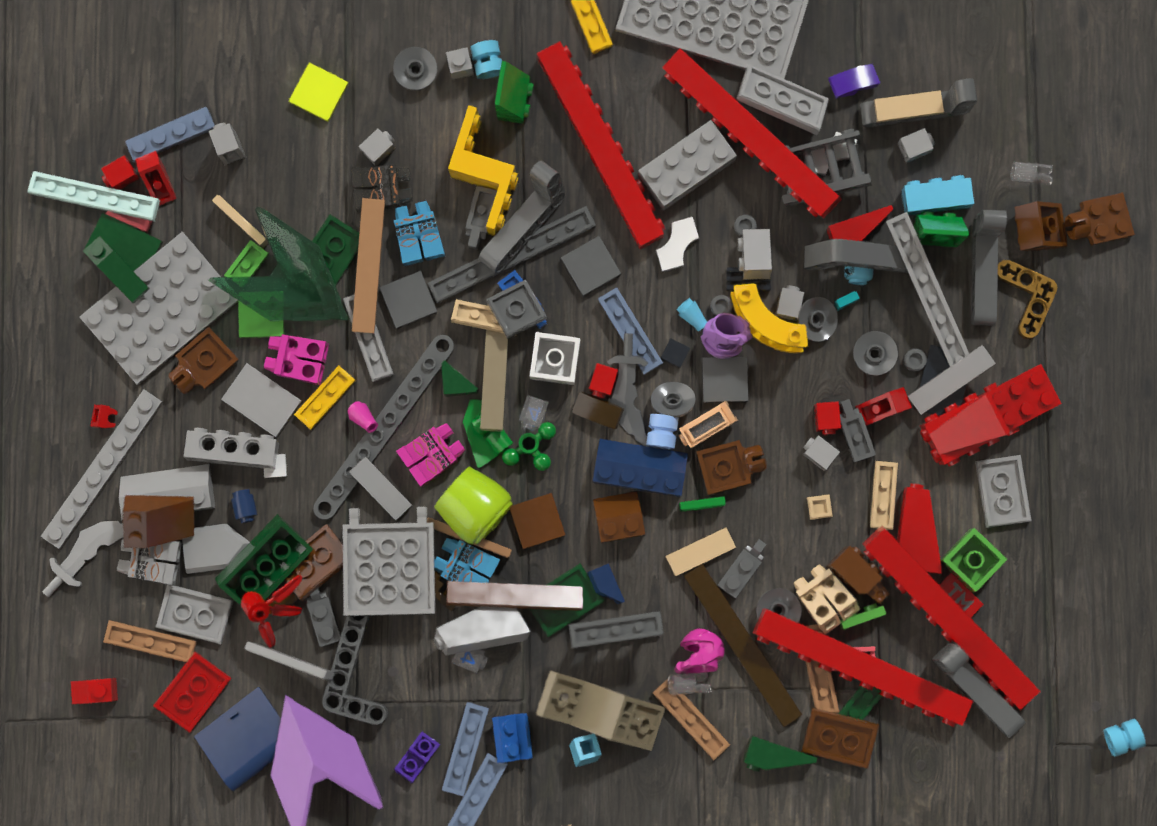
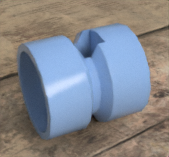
[646,414,679,449]

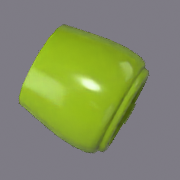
[434,466,513,545]

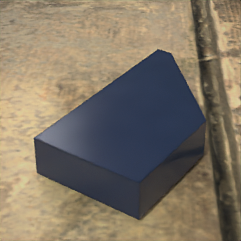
[587,564,625,604]

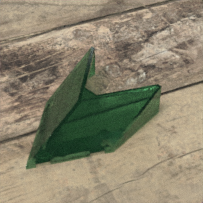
[208,206,349,321]

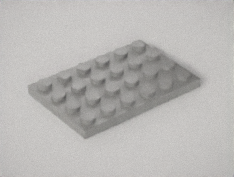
[80,232,239,385]

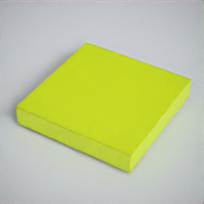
[289,63,349,122]

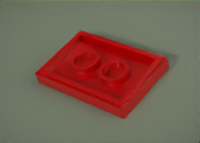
[153,651,231,733]

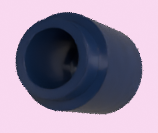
[231,489,258,524]

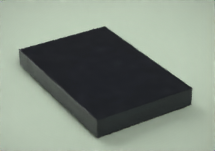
[913,345,967,416]

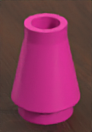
[347,401,378,433]

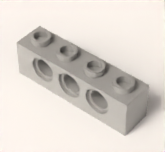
[184,428,279,469]

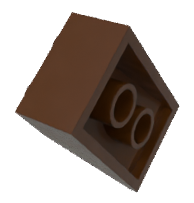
[123,495,194,548]

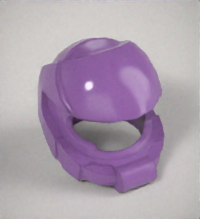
[700,313,752,359]

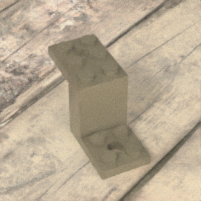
[536,671,665,751]

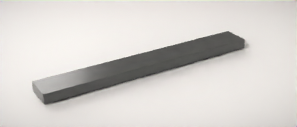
[428,206,596,304]

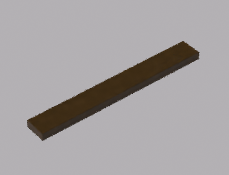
[684,564,802,727]

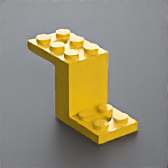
[448,105,519,236]

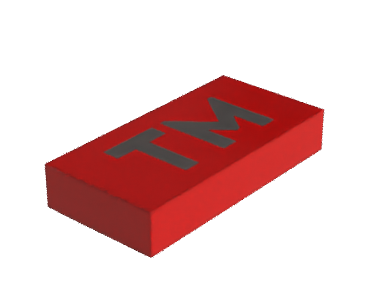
[939,573,984,618]

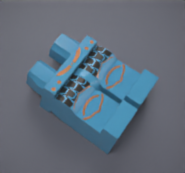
[394,201,445,266]
[434,538,500,583]

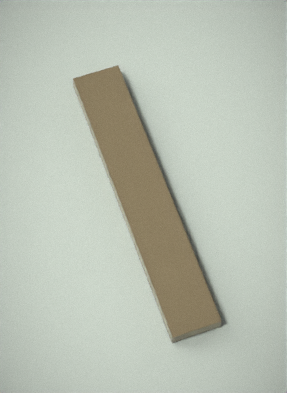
[480,305,508,432]

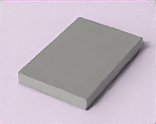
[221,363,302,438]
[975,455,1031,528]
[156,584,233,644]

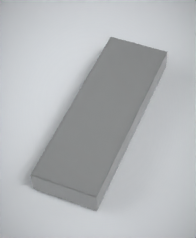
[349,457,411,520]

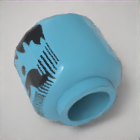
[844,266,873,285]

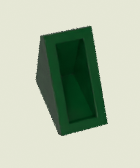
[441,360,479,397]

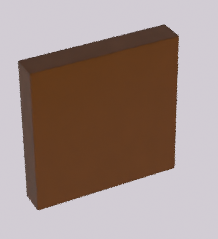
[510,493,565,549]

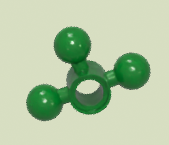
[502,422,556,471]

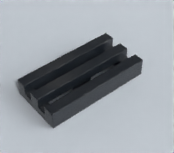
[726,268,771,291]

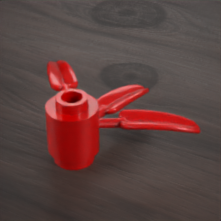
[241,575,302,648]

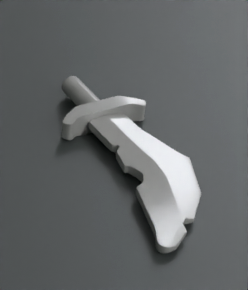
[42,521,123,597]

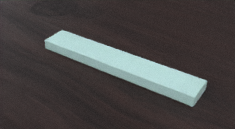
[28,171,160,222]

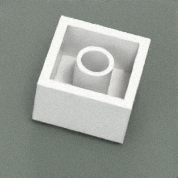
[530,332,580,385]

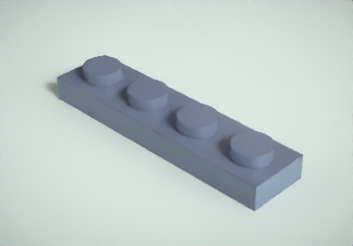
[125,107,215,163]
[598,288,663,375]
[442,702,489,796]
[448,753,507,826]

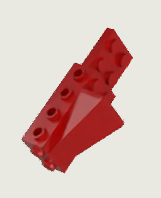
[919,364,1062,467]

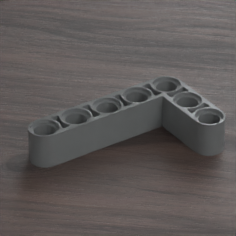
[860,78,977,127]
[479,160,565,273]
[971,210,1007,326]
[804,239,908,273]
[322,615,388,725]
[931,643,1026,739]

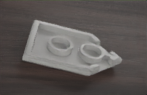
[182,524,250,574]

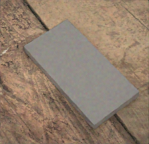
[736,64,829,135]

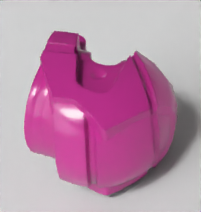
[675,629,725,674]

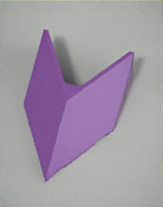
[271,695,383,826]

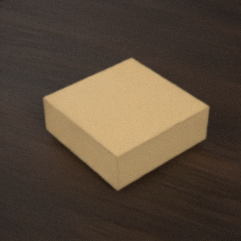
[807,494,833,520]

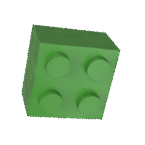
[940,528,1007,592]

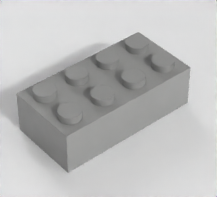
[638,120,737,211]

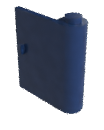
[194,687,281,792]

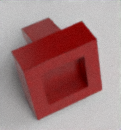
[91,405,118,428]

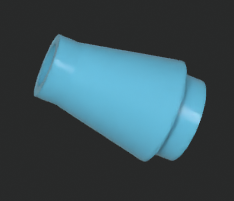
[676,298,707,331]

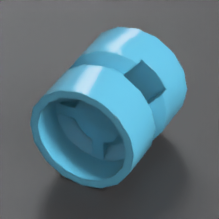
[471,40,502,79]
[1104,719,1146,757]

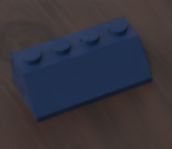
[593,439,688,497]

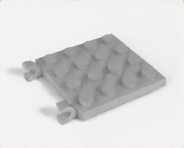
[343,507,435,616]

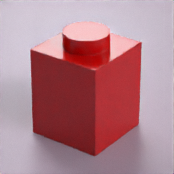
[101,156,139,190]
[589,363,618,399]
[814,401,841,435]

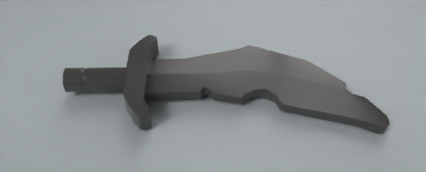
[607,333,648,446]

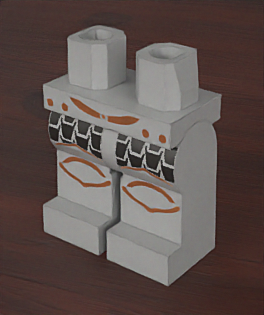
[117,539,182,585]

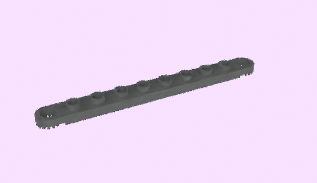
[313,335,454,520]

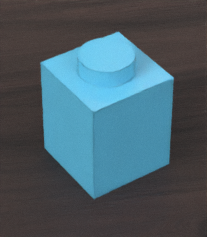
[569,733,602,767]

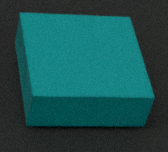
[834,291,860,311]

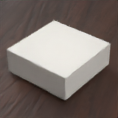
[264,454,287,478]

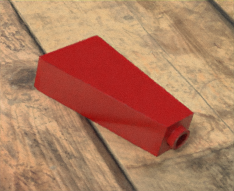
[897,484,942,574]

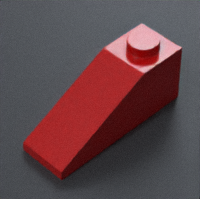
[827,205,893,241]

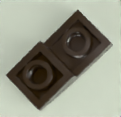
[572,392,624,429]
[435,572,456,612]

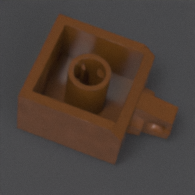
[826,546,889,603]

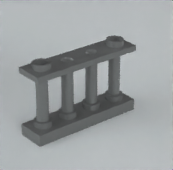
[782,129,872,207]
[569,612,664,648]

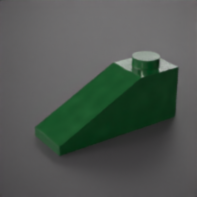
[83,236,150,304]
[743,735,817,772]

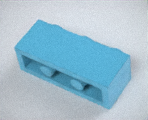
[902,175,974,215]

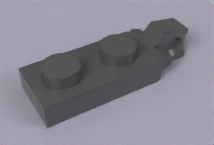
[466,186,497,250]
[839,399,876,462]
[717,539,766,598]
[306,588,341,647]

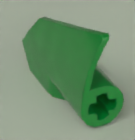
[463,399,514,468]

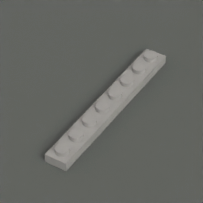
[886,212,979,378]
[41,389,163,549]

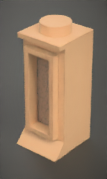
[679,401,738,448]

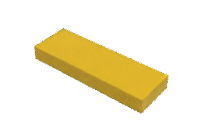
[570,0,613,54]
[294,365,356,430]

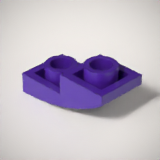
[828,64,880,98]
[394,731,440,784]

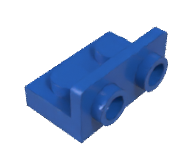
[492,713,533,763]

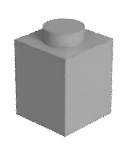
[446,47,474,80]
[897,128,934,163]
[359,129,395,166]
[775,286,804,321]
[803,435,840,471]

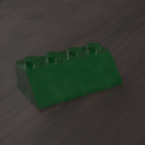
[215,514,314,606]

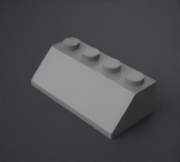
[119,464,215,520]

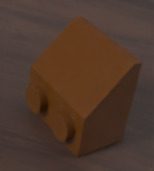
[1015,201,1068,251]
[593,491,645,543]

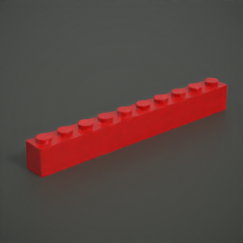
[537,41,666,249]
[662,48,842,219]
[862,526,1040,710]
[753,608,973,727]

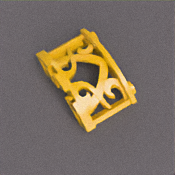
[730,284,808,353]

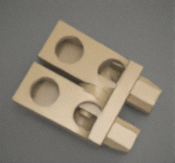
[794,565,860,635]

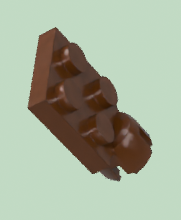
[1065,193,1135,246]
[168,327,239,394]
[697,440,767,495]

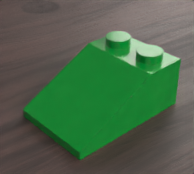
[495,61,534,124]
[914,212,969,247]

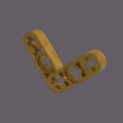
[997,260,1057,339]

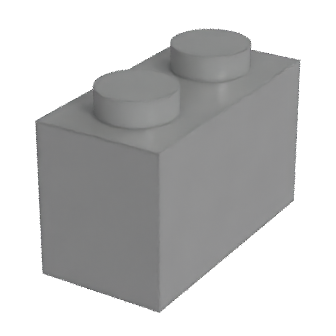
[209,123,245,165]
[738,229,772,279]

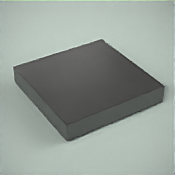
[561,236,621,296]
[380,271,438,329]
[486,279,547,339]
[702,357,748,403]

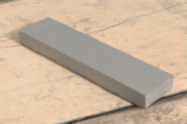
[343,294,394,382]
[908,345,996,415]
[245,641,335,680]

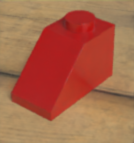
[136,151,177,205]
[855,387,912,426]
[71,678,118,704]

